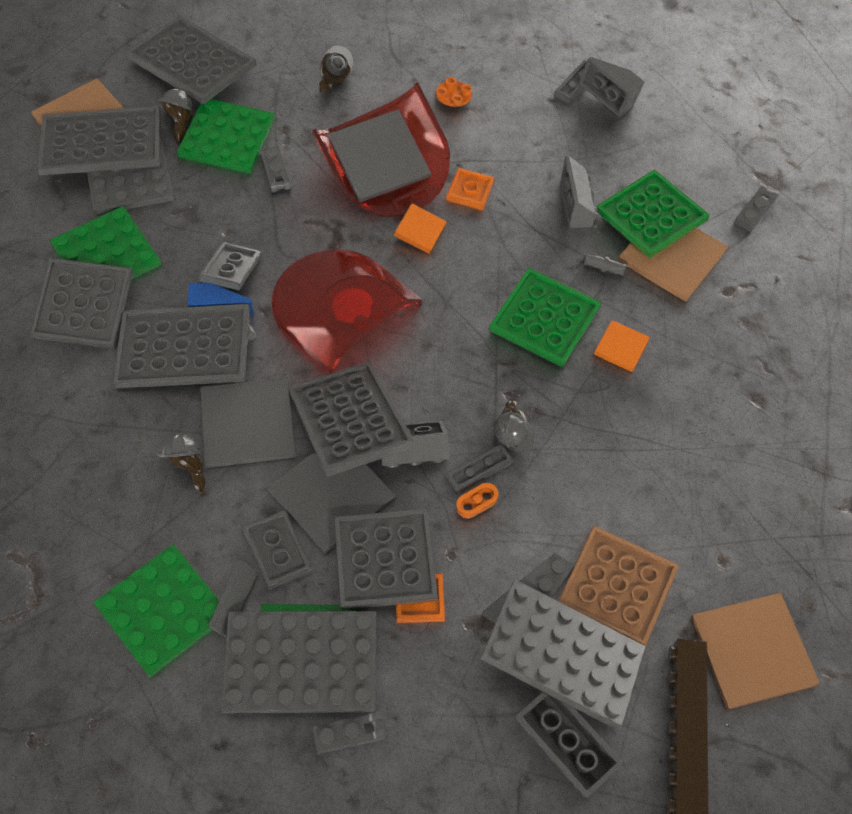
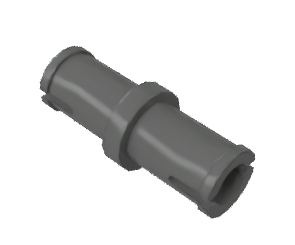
[584,253,627,276]

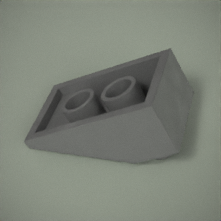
[579,57,645,117]

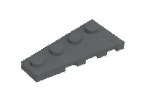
[482,553,574,623]

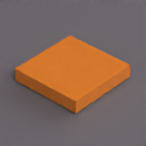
[446,168,495,210]
[394,204,447,254]
[594,320,650,372]
[396,573,445,623]

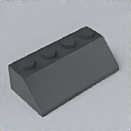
[515,692,624,799]

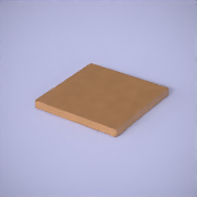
[31,78,124,127]
[618,228,729,302]
[558,525,680,647]
[691,593,820,710]

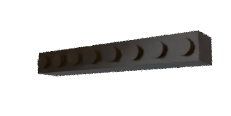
[667,638,708,814]

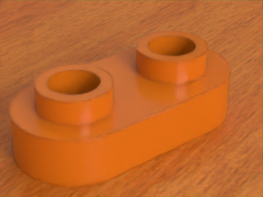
[456,483,499,519]

